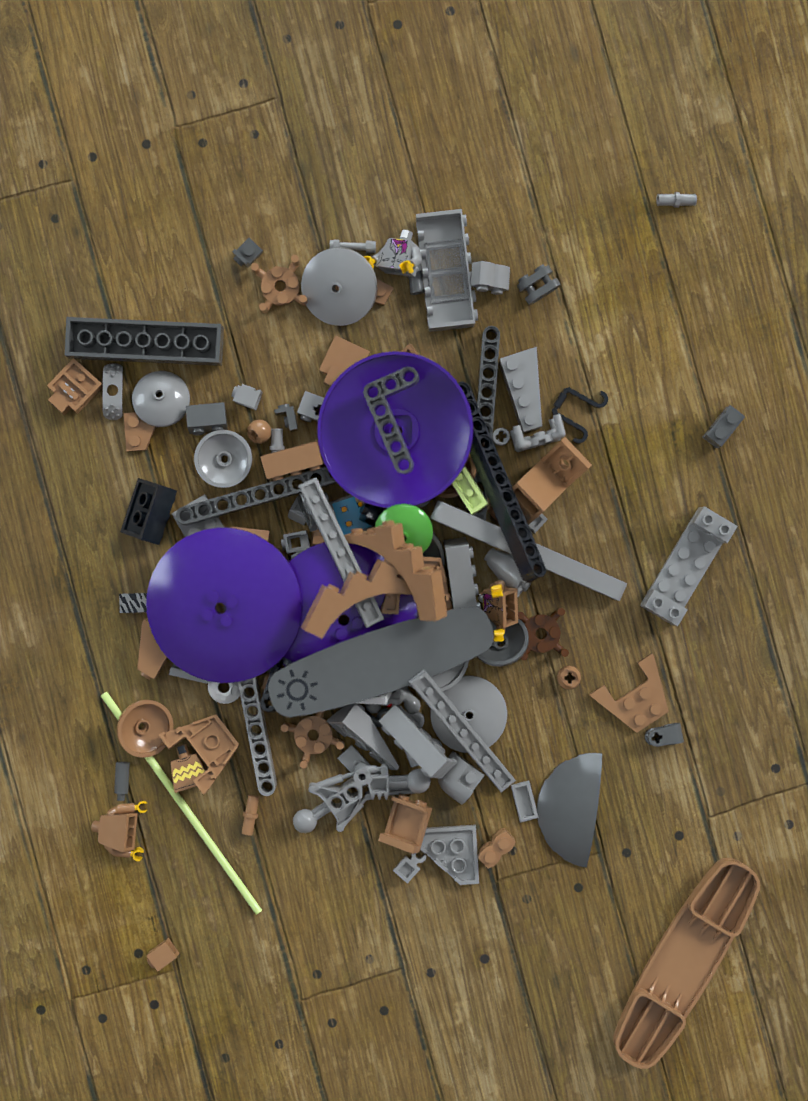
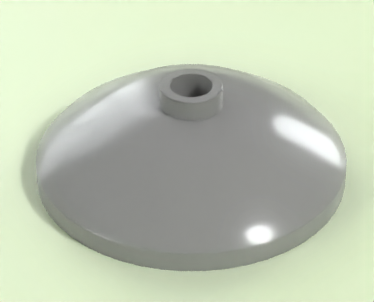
[132,371,190,427]
[194,430,252,488]

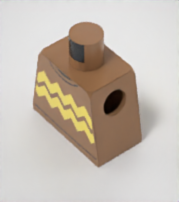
[171,744,208,793]

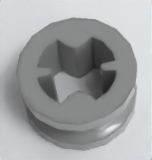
[492,428,510,446]

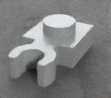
[393,853,427,884]

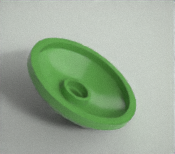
[375,504,433,553]

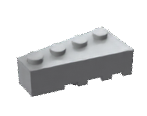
[499,347,542,434]
[443,537,481,609]
[379,705,457,779]

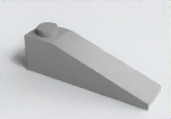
[327,703,399,770]

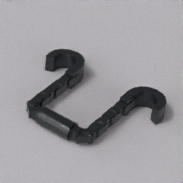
[551,387,608,444]

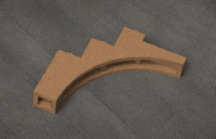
[344,520,447,621]
[301,559,412,638]

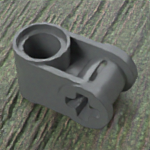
[645,723,684,747]

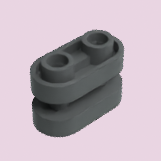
[517,264,561,305]

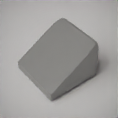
[288,496,306,525]

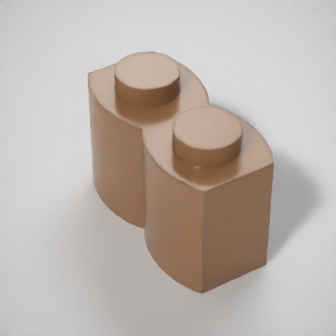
[477,828,516,868]

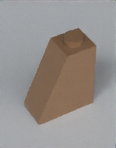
[137,619,168,680]

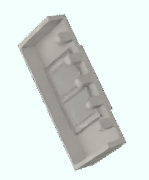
[416,209,478,332]

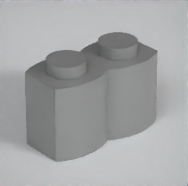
[471,261,510,295]

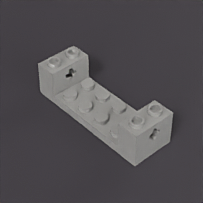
[640,506,738,626]

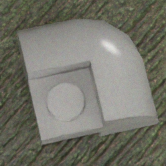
[438,751,484,805]

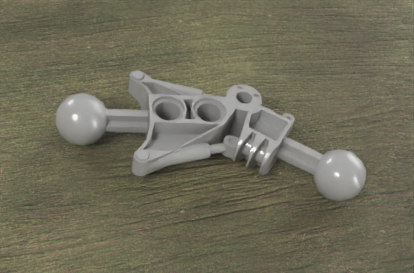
[293,763,431,834]

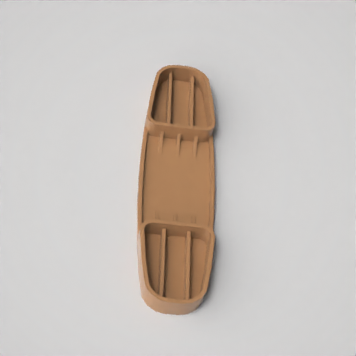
[613,858,760,1069]

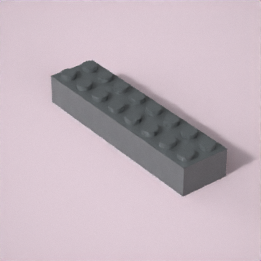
[65,317,224,366]

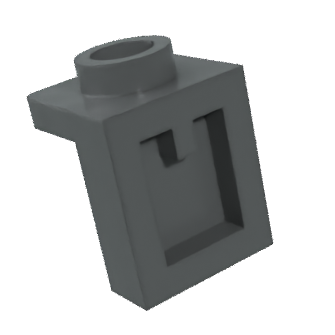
[232,238,263,268]
[274,404,299,432]

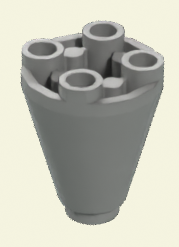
[484,548,531,598]

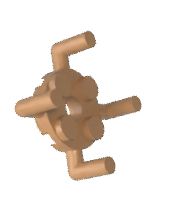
[251,255,307,314]
[281,711,345,769]

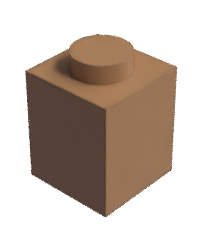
[147,938,179,972]

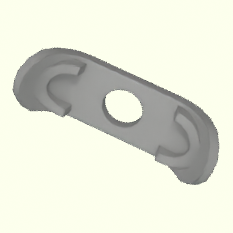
[103,363,123,420]

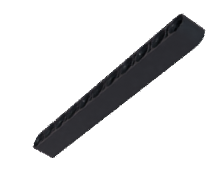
[458,381,546,583]

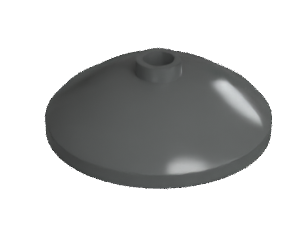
[477,619,529,666]

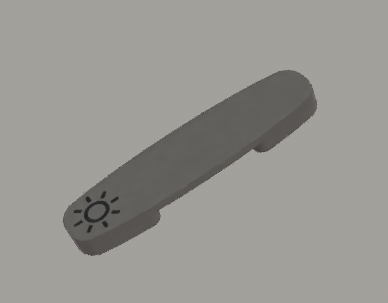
[268,607,494,717]

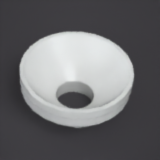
[208,681,240,704]

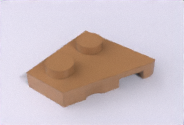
[123,412,156,452]

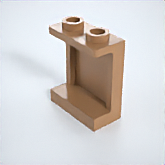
[378,793,432,854]

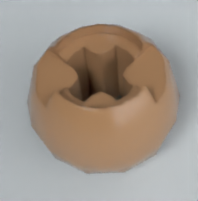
[247,420,271,444]
[557,665,581,690]

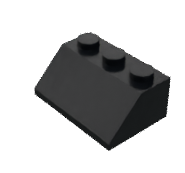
[120,478,177,545]

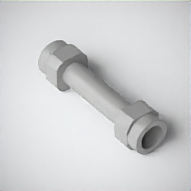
[330,240,376,253]

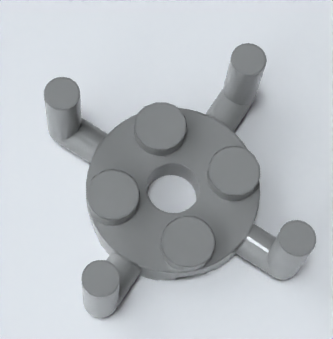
[510,414,566,452]

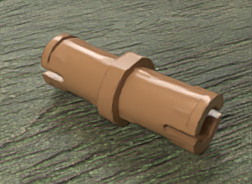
[242,795,259,835]

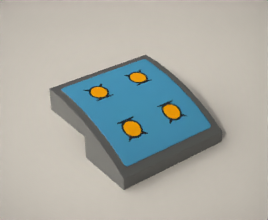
[329,495,374,535]

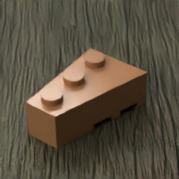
[261,440,324,481]

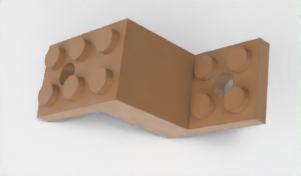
[487,437,592,525]

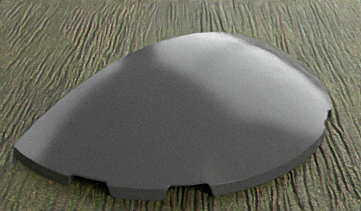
[537,753,602,868]

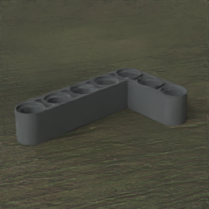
[363,367,419,474]

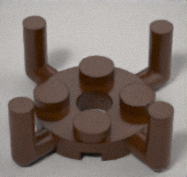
[518,608,569,660]

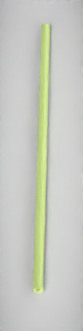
[101,692,262,915]

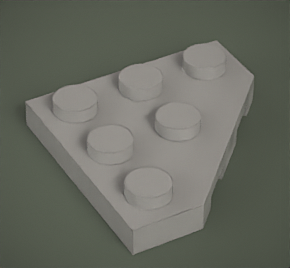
[420,825,479,885]

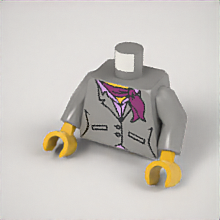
[364,230,422,277]

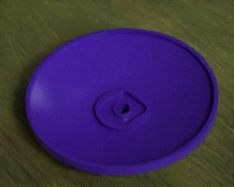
[317,351,473,508]

